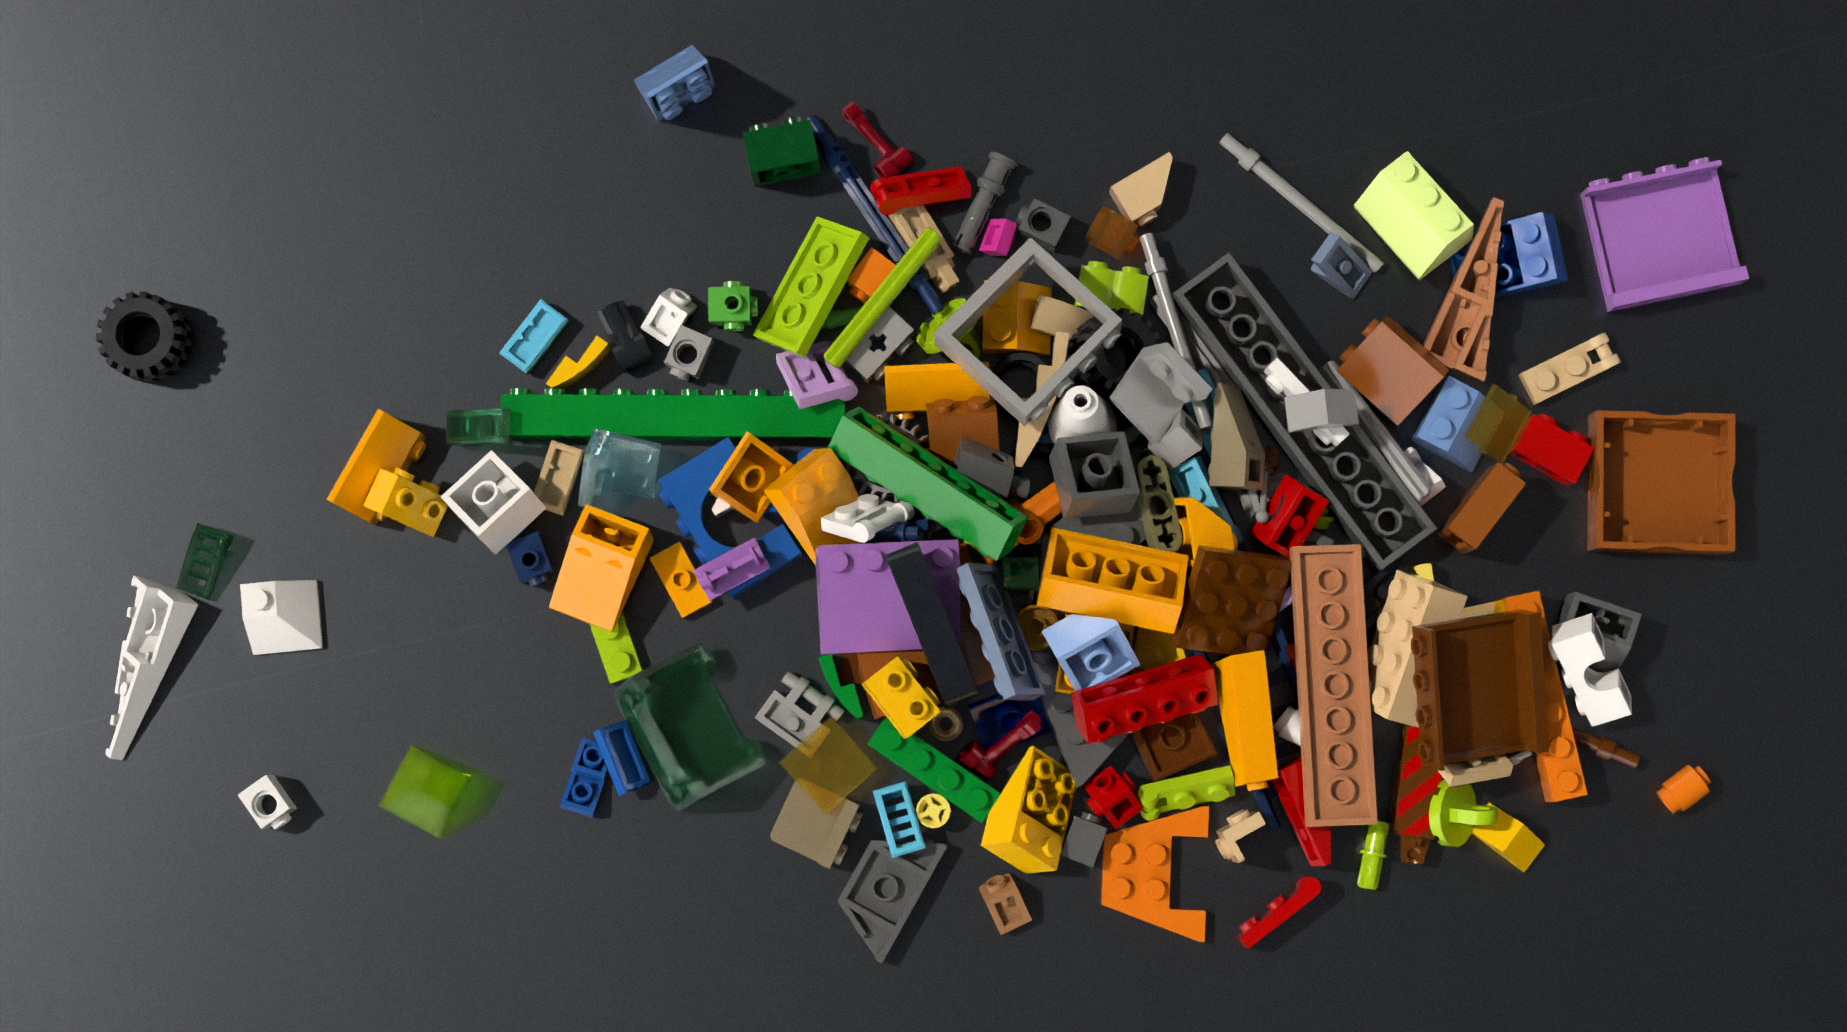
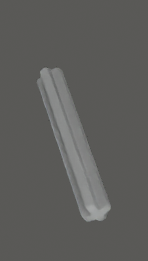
[1149,294,1243,395]

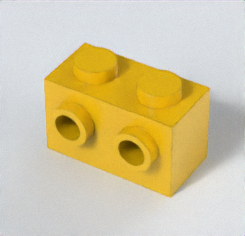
[363,467,448,537]
[861,656,941,739]

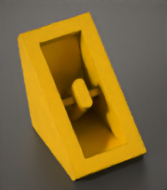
[1472,803,1545,872]

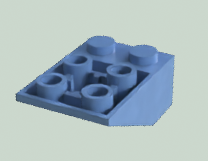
[634,45,716,121]

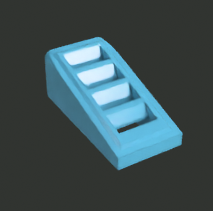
[873,781,925,858]

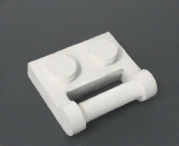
[821,494,914,543]

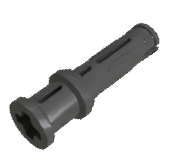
[951,151,1018,255]

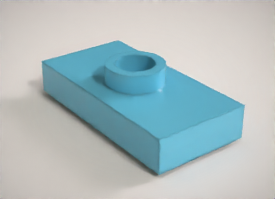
[499,299,569,375]

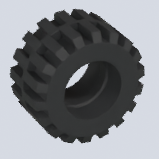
[96,291,192,382]
[1067,308,1160,400]

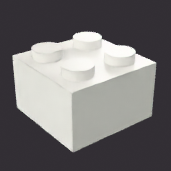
[441,450,546,555]

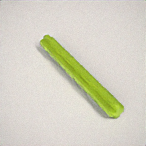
[824,227,942,368]

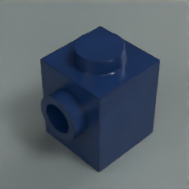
[506,531,556,587]

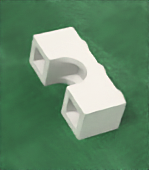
[1548,613,1632,727]

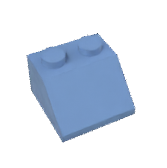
[1411,376,1503,472]

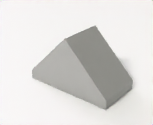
[1284,389,1359,433]

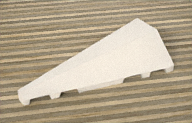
[105,575,198,760]

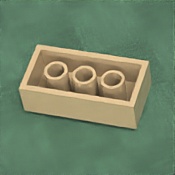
[1367,570,1468,728]

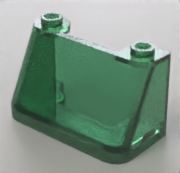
[615,642,766,811]

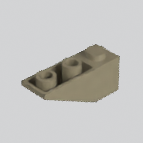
[1208,383,1265,490]

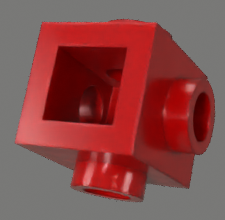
[1083,765,1143,830]

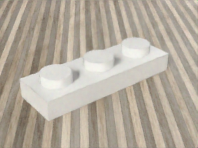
[1264,357,1350,447]

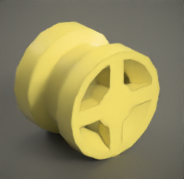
[916,793,951,828]

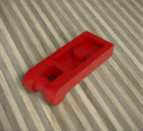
[870,166,971,215]
[1236,876,1321,949]

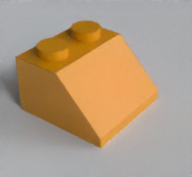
[982,280,1052,356]

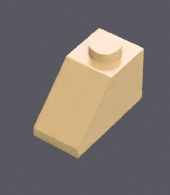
[1109,152,1173,227]

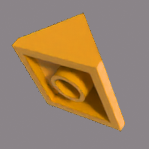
[709,432,794,523]

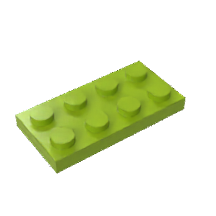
[753,216,869,359]

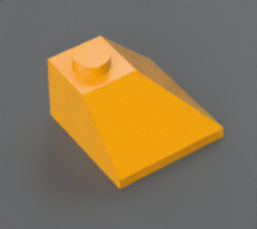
[1166,497,1238,567]

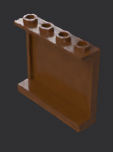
[1411,609,1549,771]

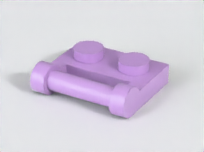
[776,341,858,409]

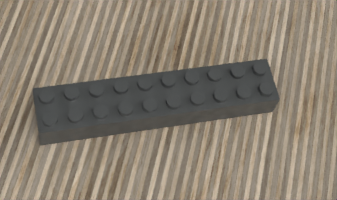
[1172,253,1437,572]

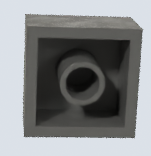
[1049,431,1140,519]

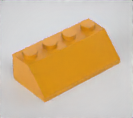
[1036,527,1189,634]

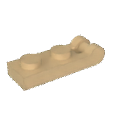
[1519,332,1621,405]

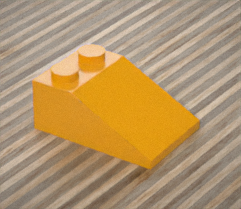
[763,448,860,566]

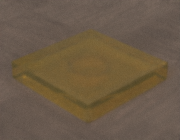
[779,716,877,815]

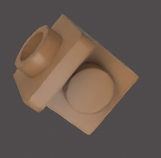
[979,873,1032,935]

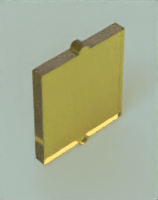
[1464,384,1531,463]

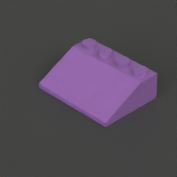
[815,539,960,654]

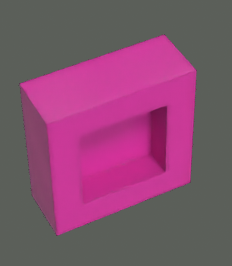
[979,219,1017,256]

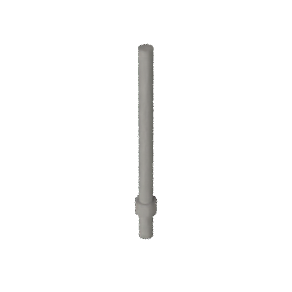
[1219,132,1384,273]
[1139,233,1213,430]

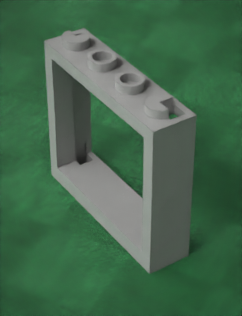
[934,237,1122,426]

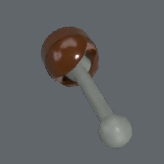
[1255,445,1281,523]

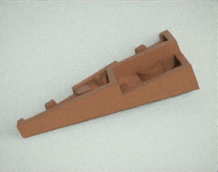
[1422,197,1504,382]

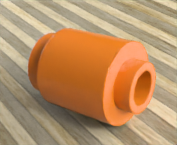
[1656,764,1711,814]

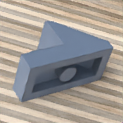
[1311,232,1372,299]

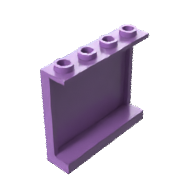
[1580,157,1749,312]

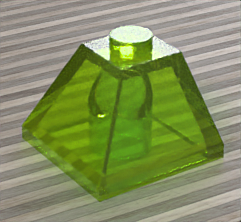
[379,745,473,838]

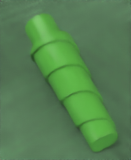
[821,306,863,330]

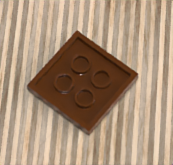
[1170,545,1292,655]

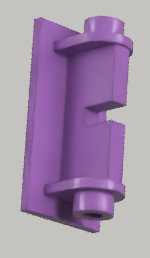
[693,538,771,601]

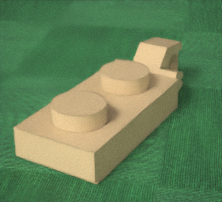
[888,205,959,294]

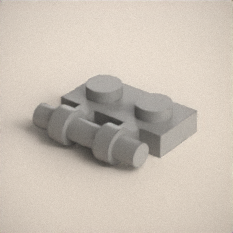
[755,671,845,758]

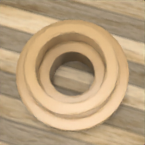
[929,707,963,741]

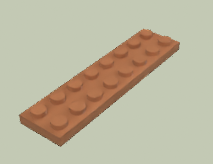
[1289,544,1378,827]

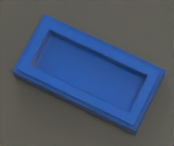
[593,720,652,796]

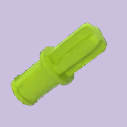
[1357,821,1391,890]

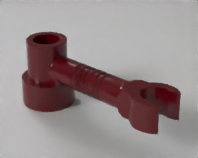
[842,101,914,178]
[956,710,1042,782]

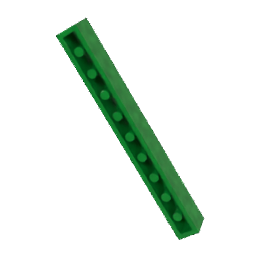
[500,388,846,441]

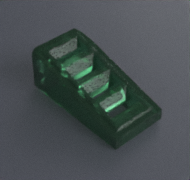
[446,408,510,447]
[176,523,234,600]

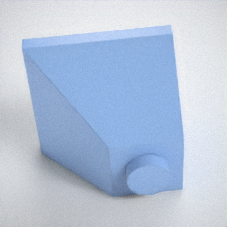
[1042,614,1141,691]

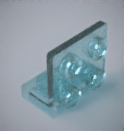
[578,428,661,507]

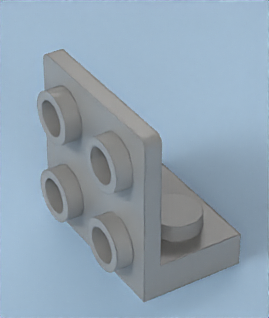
[1110,342,1212,444]

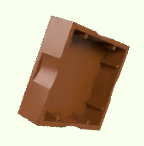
[1587,410,1735,555]

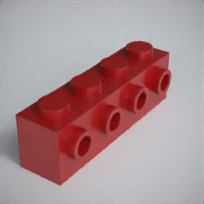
[1071,654,1218,744]

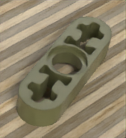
[1134,455,1182,552]

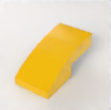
[546,336,611,389]

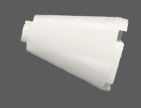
[1048,386,1117,445]

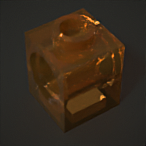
[1084,205,1140,261]

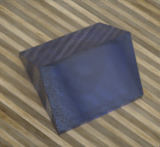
[968,693,1051,750]

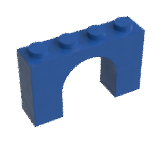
[657,437,803,599]

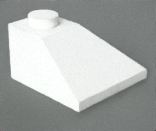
[240,580,323,655]

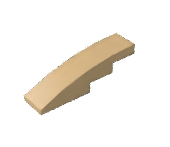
[1014,332,1070,471]

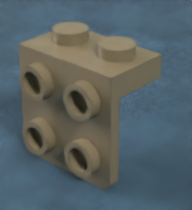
[770,778,863,869]

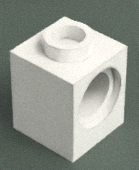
[238,775,297,830]

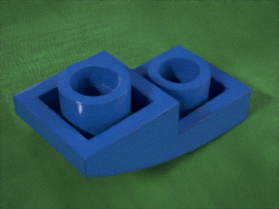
[560,737,609,818]

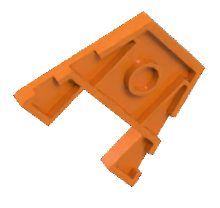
[1101,806,1209,942]

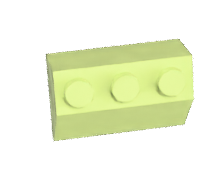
[1354,151,1474,280]

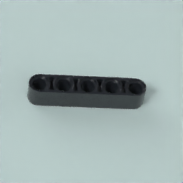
[885,542,979,708]

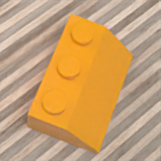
[884,361,990,421]
[326,409,426,526]

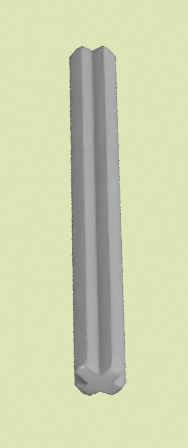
[1320,361,1431,502]

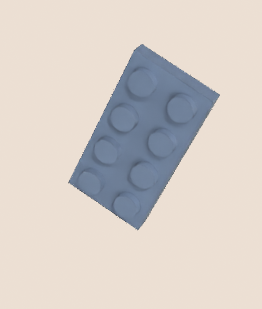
[956,563,1045,700]

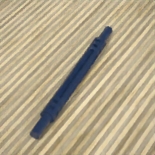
[806,115,945,315]

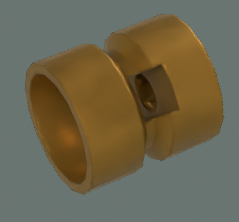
[1017,605,1058,651]

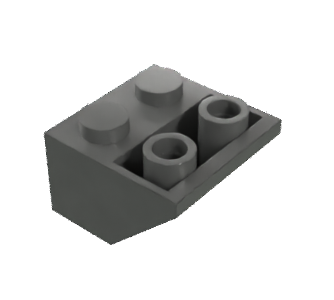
[1556,592,1642,672]

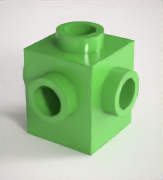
[708,281,758,332]

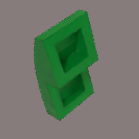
[818,654,864,719]

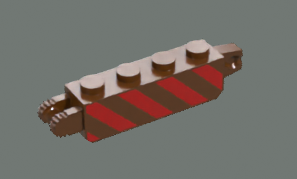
[1390,723,1444,865]

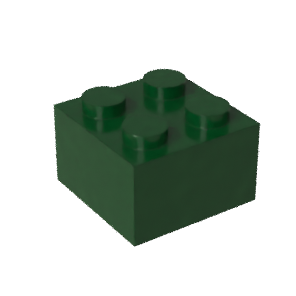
[743,117,821,186]

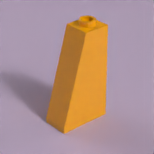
[1211,650,1278,791]

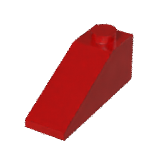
[1272,755,1331,866]

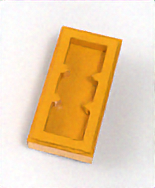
[650,541,713,619]

